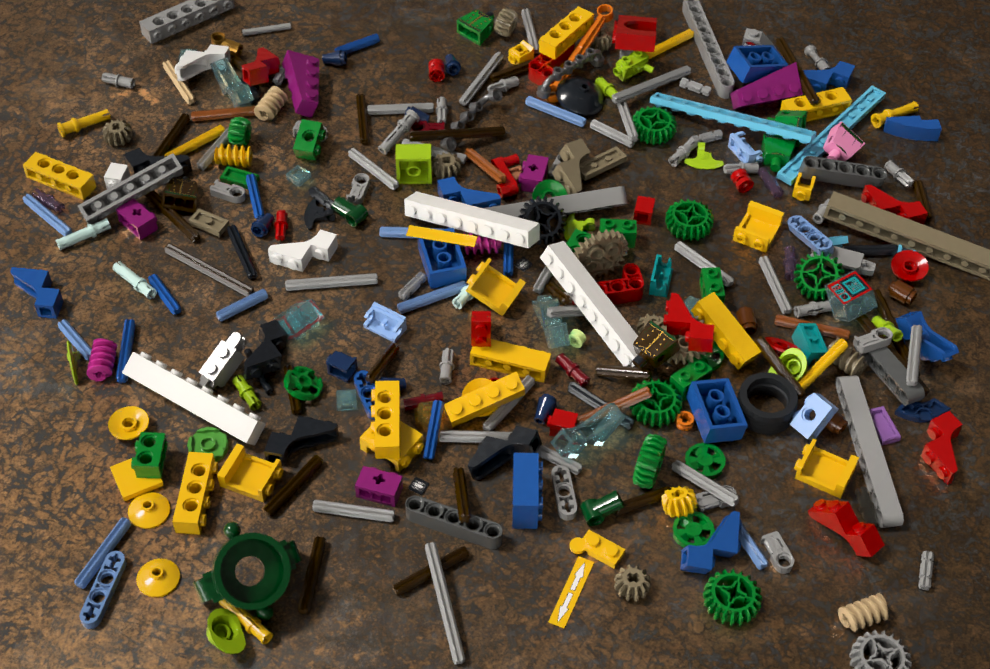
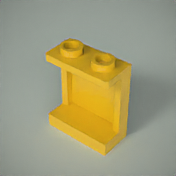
[733,201,784,253]
[466,258,526,317]
[360,421,424,472]
[794,439,859,499]
[217,444,284,503]

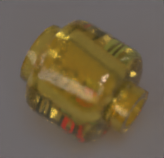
[414,401,445,428]

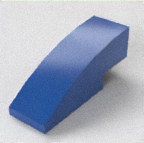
[883,116,942,141]

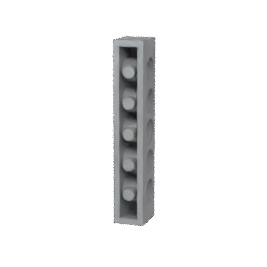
[139,0,235,44]
[77,153,183,224]

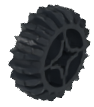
[518,196,567,245]

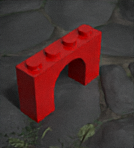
[612,15,657,52]

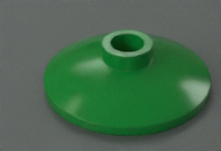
[532,179,567,200]

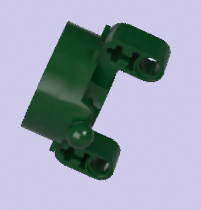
[192,522,302,621]

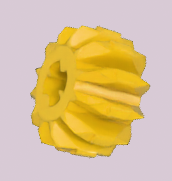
[661,485,697,518]

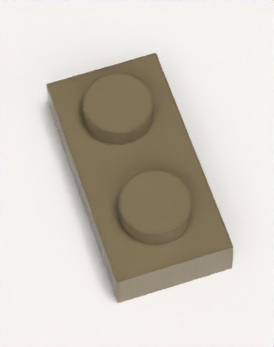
[189,209,230,237]

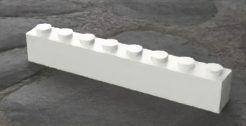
[404,191,540,248]
[540,241,647,367]
[122,352,266,446]

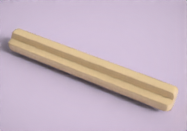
[163,60,196,105]

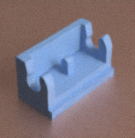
[728,131,763,163]
[363,302,407,343]

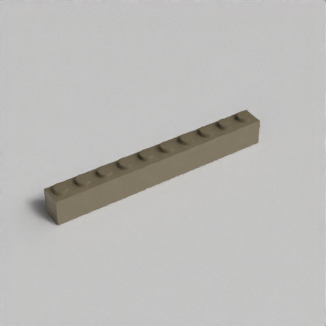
[823,191,990,280]

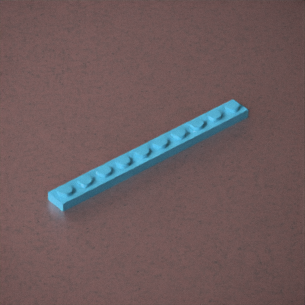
[776,86,886,186]
[650,92,817,144]

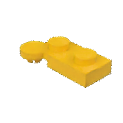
[570,530,626,569]

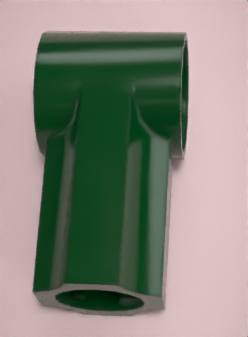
[332,196,369,227]
[580,490,624,527]

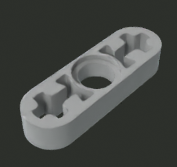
[551,465,577,521]

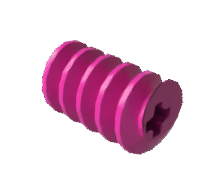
[464,233,501,255]
[87,338,117,381]

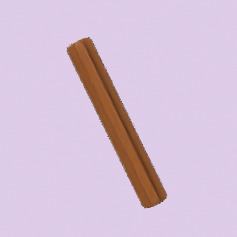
[191,106,256,122]
[464,148,507,184]
[774,314,850,341]
[577,386,652,427]

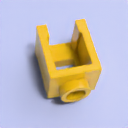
[508,40,534,65]
[792,172,816,201]

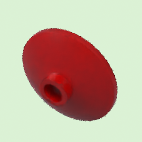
[891,250,929,282]
[765,337,801,357]

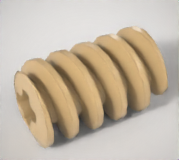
[254,86,288,121]
[838,593,889,632]

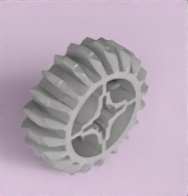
[849,630,912,669]

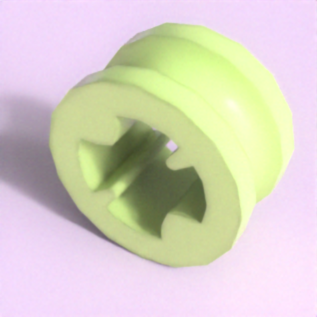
[567,329,586,348]

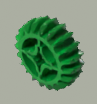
[632,106,677,146]
[665,199,714,241]
[794,251,845,301]
[629,378,683,428]
[633,434,667,489]
[703,568,762,627]

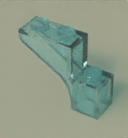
[210,58,254,108]
[532,295,570,349]
[550,403,626,459]

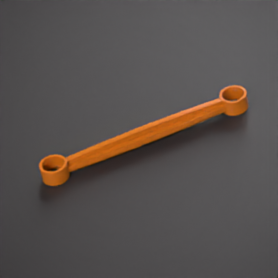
[545,4,613,103]

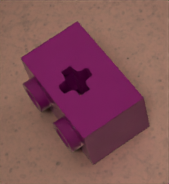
[518,154,549,193]
[116,198,158,240]
[355,466,403,507]

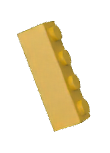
[691,292,762,370]
[470,339,551,383]
[444,371,525,427]

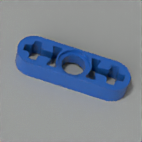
[354,370,375,420]

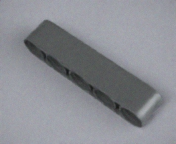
[798,156,887,189]
[853,333,925,406]
[405,495,503,550]

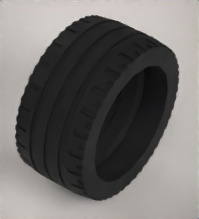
[737,372,798,435]

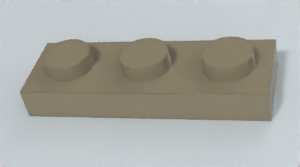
[579,146,627,181]

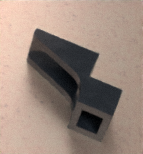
[123,148,192,177]
[243,319,288,381]
[264,416,339,466]
[468,426,542,480]

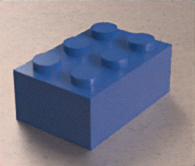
[726,45,788,83]
[418,228,467,289]
[686,378,748,444]
[512,453,543,529]

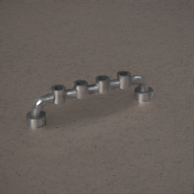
[537,48,604,99]
[440,88,503,152]

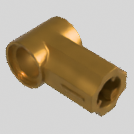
[211,32,244,57]

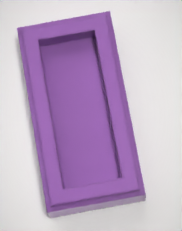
[869,406,901,445]

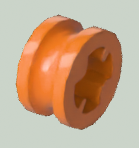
[675,411,694,431]

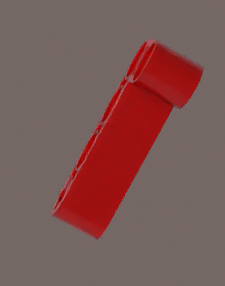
[528,43,575,86]
[572,263,644,305]

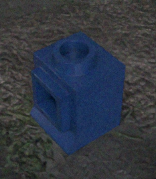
[326,351,358,383]

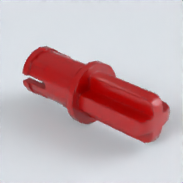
[274,210,288,241]

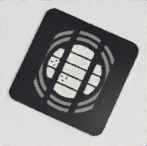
[514,257,533,272]
[408,477,429,495]

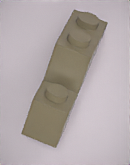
[552,138,590,195]

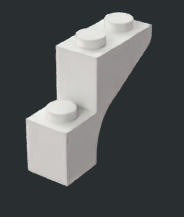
[175,44,230,81]
[268,230,338,272]

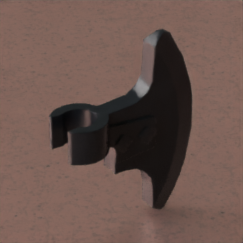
[304,199,336,230]

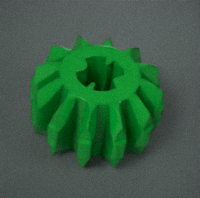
[227,117,252,147]

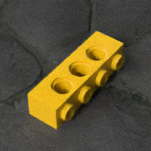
[539,6,594,60]
[780,87,852,122]
[23,152,96,200]
[370,381,400,459]
[172,452,218,535]

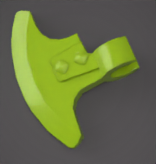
[684,142,724,170]
[564,213,596,241]
[66,341,81,385]

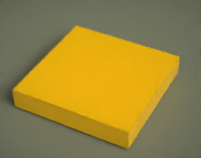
[110,458,164,502]

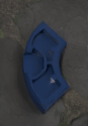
[894,398,951,423]

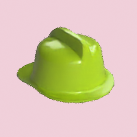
[768,348,808,381]
[207,608,246,654]

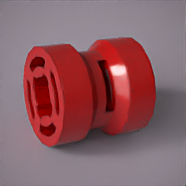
[428,59,445,82]
[731,168,754,193]

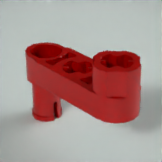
[491,153,520,198]

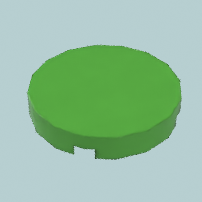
[187,427,229,462]

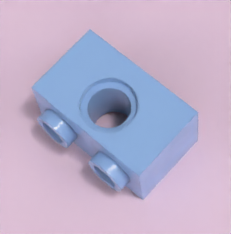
[790,393,839,440]

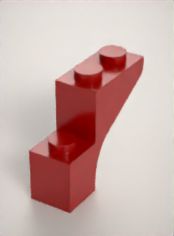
[242,47,280,86]
[861,185,928,225]
[663,293,714,353]
[471,311,491,347]
[921,411,963,485]
[807,499,885,557]

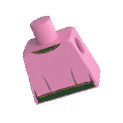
[823,121,865,161]

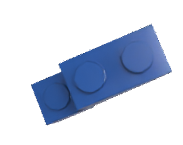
[803,61,855,93]
[437,176,501,208]
[10,267,64,319]
[895,311,959,362]
[680,511,742,575]

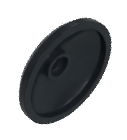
[556,76,605,117]

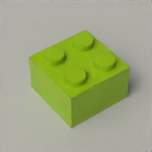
[396,144,432,184]

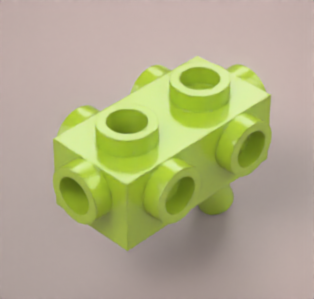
[613,51,655,81]

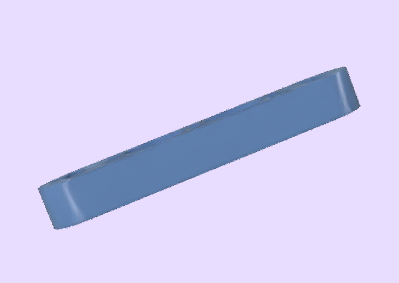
[787,215,834,257]
[79,551,127,629]

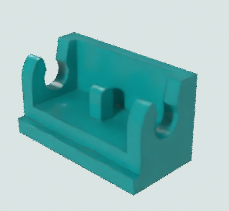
[649,254,673,298]
[791,323,828,366]

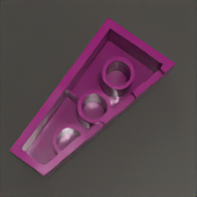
[282,50,319,118]
[730,62,803,110]

